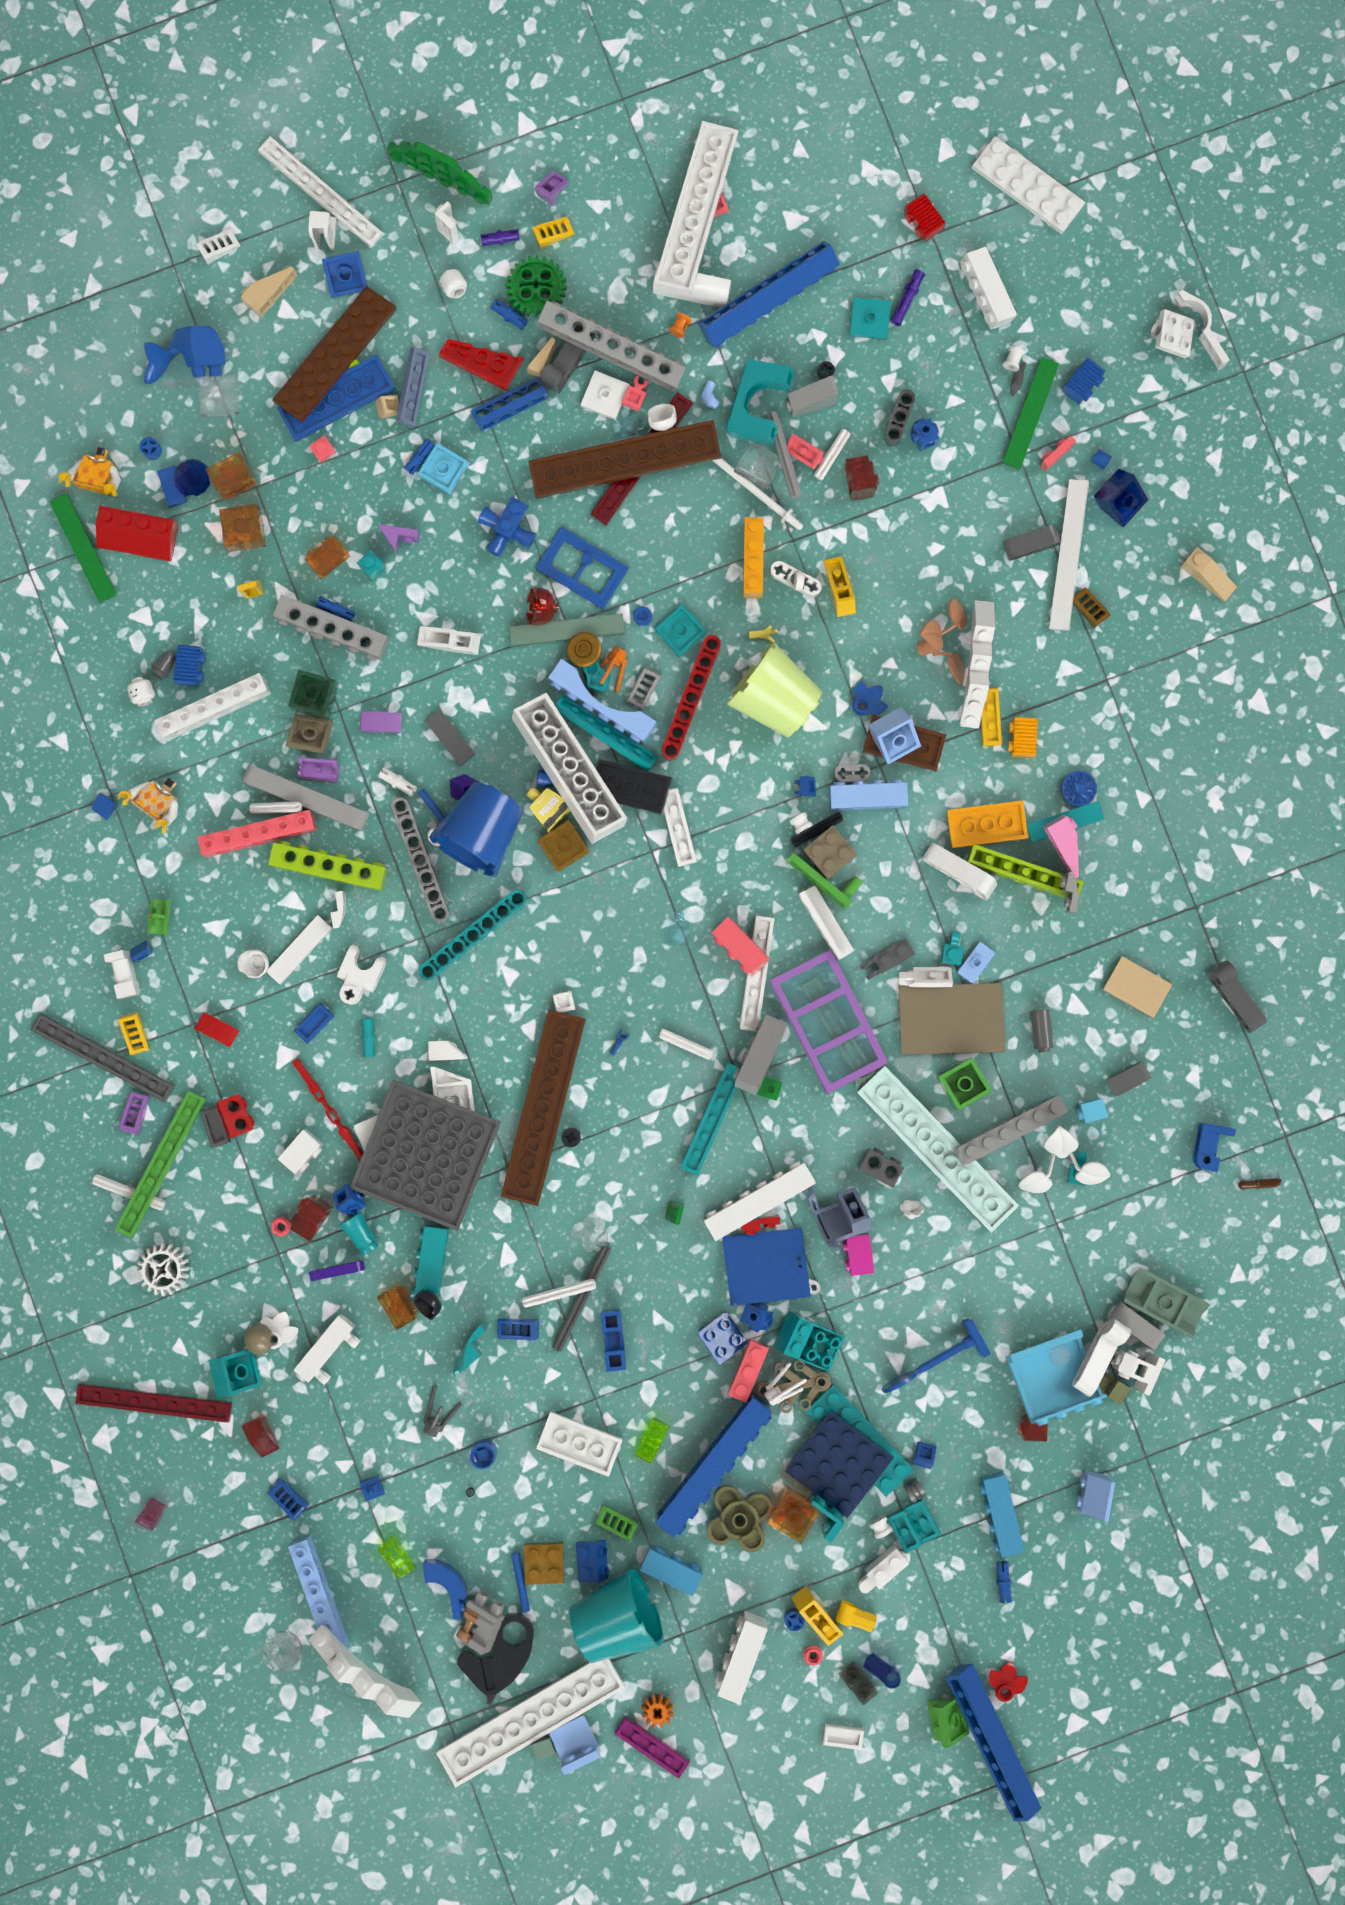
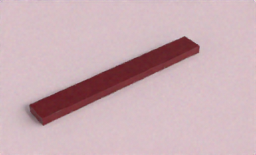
[591,392,693,526]
[75,1383,233,1423]

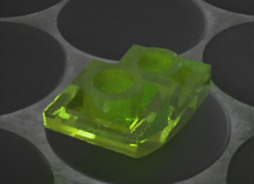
[634,1417,670,1464]

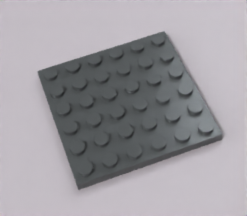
[350,1080,501,1231]

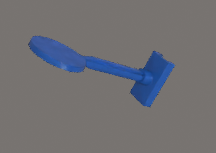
[881,1318,991,1393]

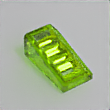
[377,1535,416,1579]

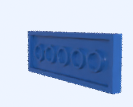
[277,355,395,442]

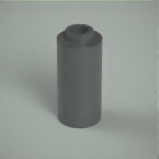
[1030,1009,1054,1053]

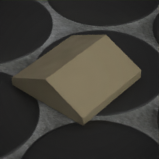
[286,714,333,754]

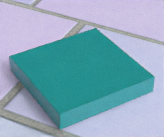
[654,604,708,658]

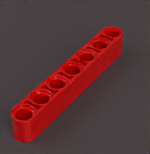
[662,635,721,761]

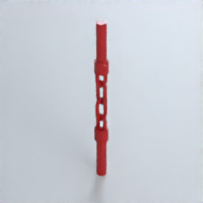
[292,1058,363,1161]

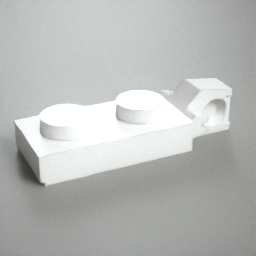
[898,967,953,987]

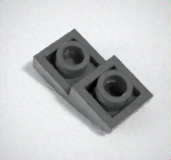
[1107,1061,1152,1097]

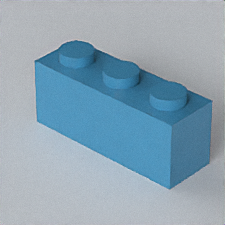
[640,1545,703,1596]

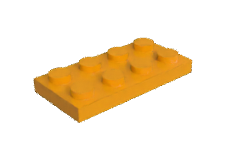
[946,800,1028,849]

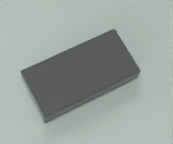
[200,1107,231,1148]

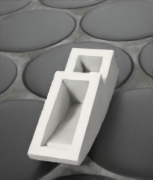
[417,626,481,655]

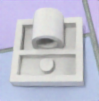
[1151,309,1195,358]

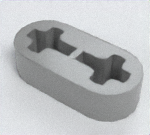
[834,764,871,783]

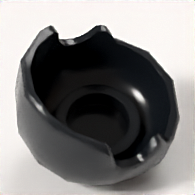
[413,1289,442,1320]

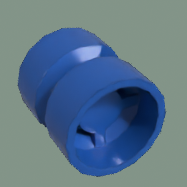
[470,1439,497,1469]

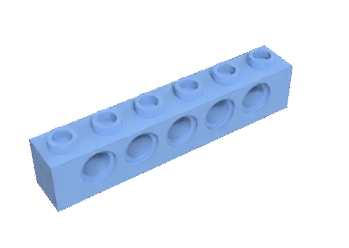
[288,1535,350,1649]

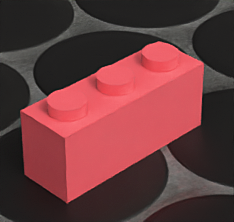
[712,917,770,975]
[728,1338,769,1403]

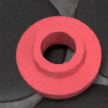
[271,1217,291,1237]
[803,1645,823,1666]

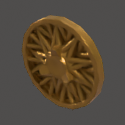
[567,632,602,668]

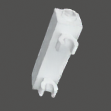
[294,1314,361,1385]

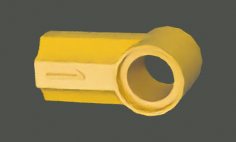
[835,1600,877,1632]

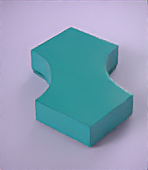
[580,660,611,693]

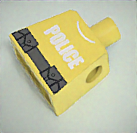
[526,787,570,833]

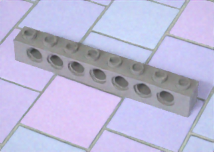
[536,301,686,392]

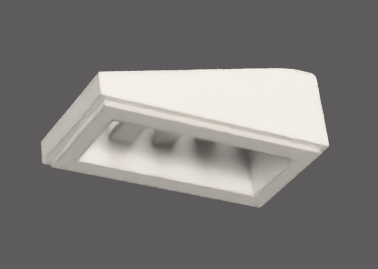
[197,229,241,264]

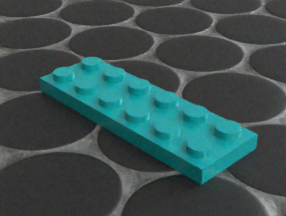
[805,1384,914,1497]

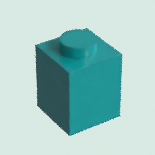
[357,550,386,581]

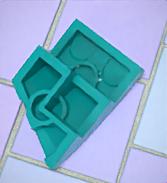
[453,1321,489,1376]

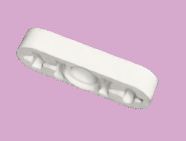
[770,561,821,598]

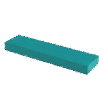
[1026,801,1105,843]

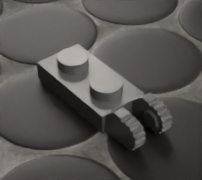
[860,938,915,980]

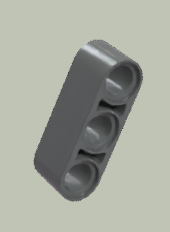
[884,389,915,447]
[1003,525,1061,561]

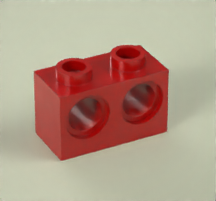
[215,1094,255,1140]

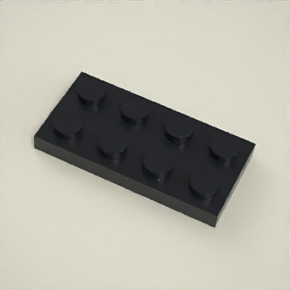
[596,759,673,815]

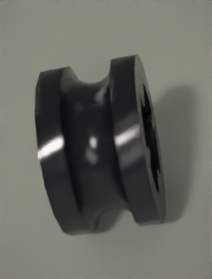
[817,361,835,380]

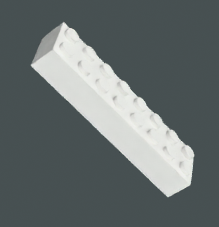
[512,693,627,844]

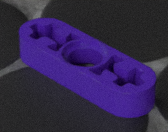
[309,1260,366,1281]

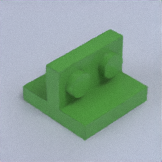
[927,1695,970,1748]

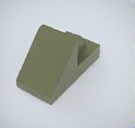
[1099,1372,1131,1405]

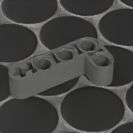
[541,325,596,394]
[1206,961,1267,1033]

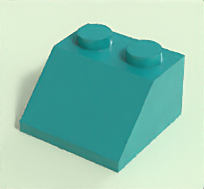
[208,1349,262,1398]

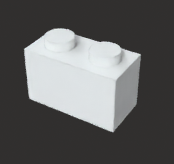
[278,1129,323,1174]

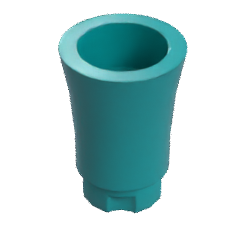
[339,1211,379,1256]

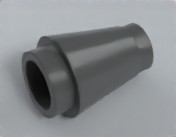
[150,651,176,680]

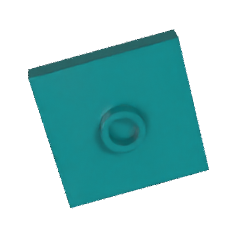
[850,297,891,340]

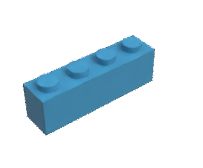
[979,1472,1024,1558]

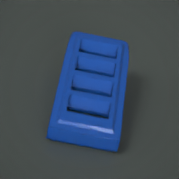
[498,1319,539,1341]
[267,1478,309,1521]

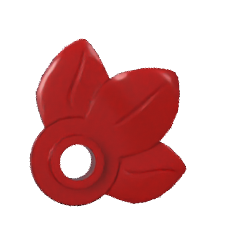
[989,1662,1028,1702]

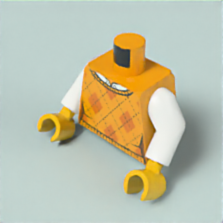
[58,447,121,497]

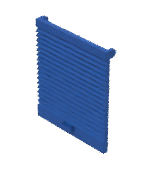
[722,1228,811,1306]

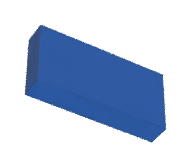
[157,465,187,508]
[294,1003,335,1044]

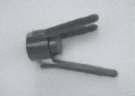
[423,1385,462,1437]

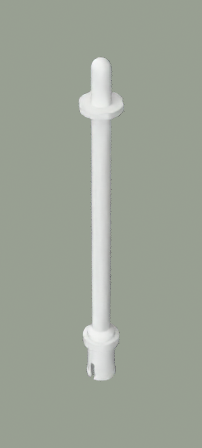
[712,459,803,530]

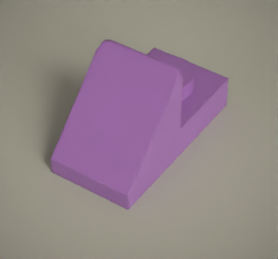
[535,171,569,206]
[380,524,420,554]

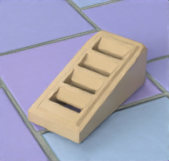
[527,337,557,379]

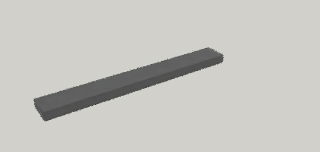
[31,1013,176,1102]

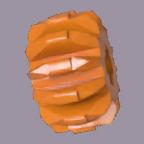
[641,1693,674,1728]

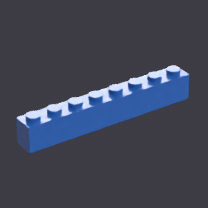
[698,241,840,347]
[945,1664,1041,1822]

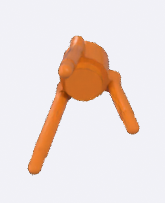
[600,647,628,693]

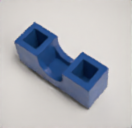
[601,1308,627,1372]

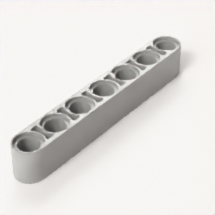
[241,764,370,831]
[391,797,450,923]

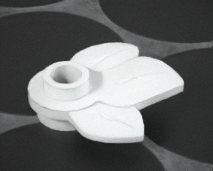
[260,1312,299,1349]

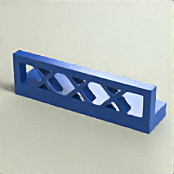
[470,377,548,432]

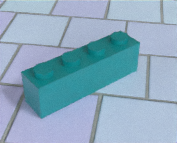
[411,1225,449,1304]

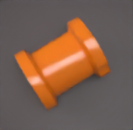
[669,312,692,338]

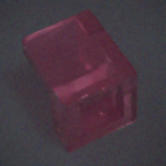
[135,1498,168,1531]

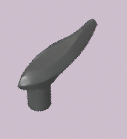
[1010,362,1027,396]

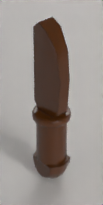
[1238,1178,1282,1190]

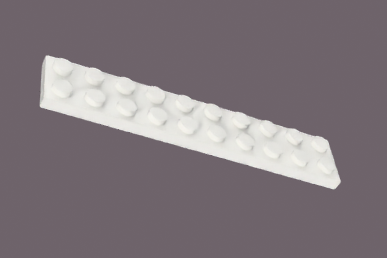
[654,121,739,296]
[436,1659,625,1788]

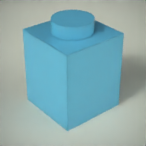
[1076,1098,1108,1123]

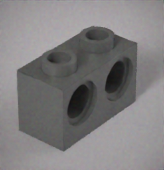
[858,1147,904,1188]

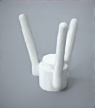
[764,1362,807,1406]

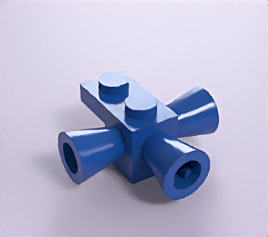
[477,497,537,558]

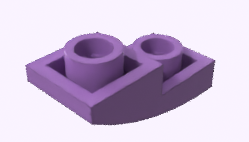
[360,712,402,734]

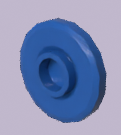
[1061,771,1097,807]

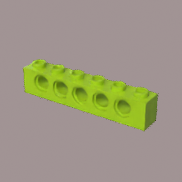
[268,841,388,892]
[966,844,1084,898]

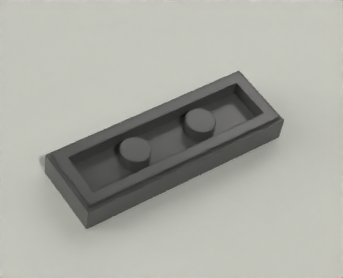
[425,709,475,766]

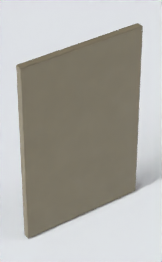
[898,983,1005,1055]

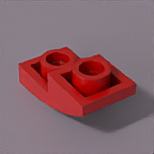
[194,1012,239,1047]
[740,1216,780,1235]

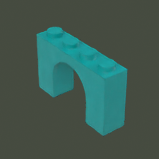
[726,359,795,445]

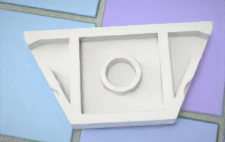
[430,1067,475,1111]

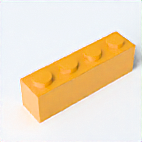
[743,517,764,598]

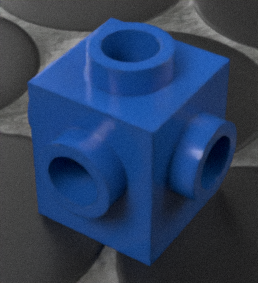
[910,418,939,451]
[332,1184,366,1217]
[740,1303,774,1332]

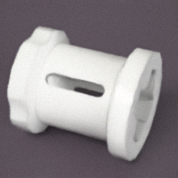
[1003,346,1025,371]

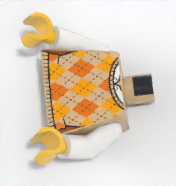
[117,777,178,833]

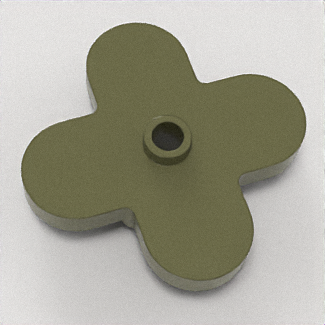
[707,1485,772,1552]

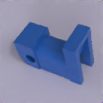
[1193,1122,1236,1172]

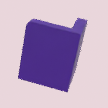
[450,774,479,800]

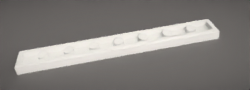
[258,136,383,248]
[1049,479,1089,631]

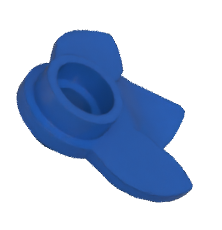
[852,682,888,716]

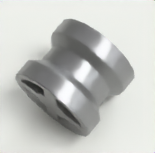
[903,1478,927,1503]

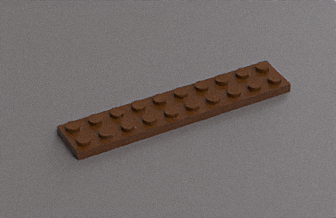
[529,420,722,499]
[501,1009,586,1206]

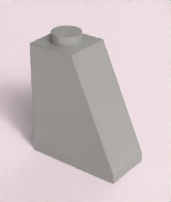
[785,375,838,417]

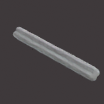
[767,411,801,499]

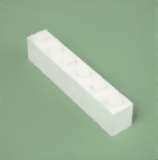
[704,1161,816,1241]

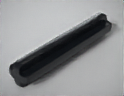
[791,812,843,847]

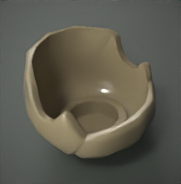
[244,1323,273,1355]

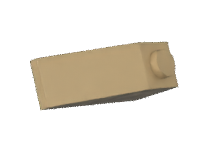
[240,266,298,318]
[1180,547,1237,602]

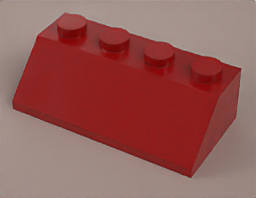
[95,505,179,562]

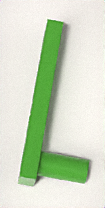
[786,852,863,910]

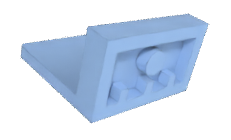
[549,1715,601,1775]

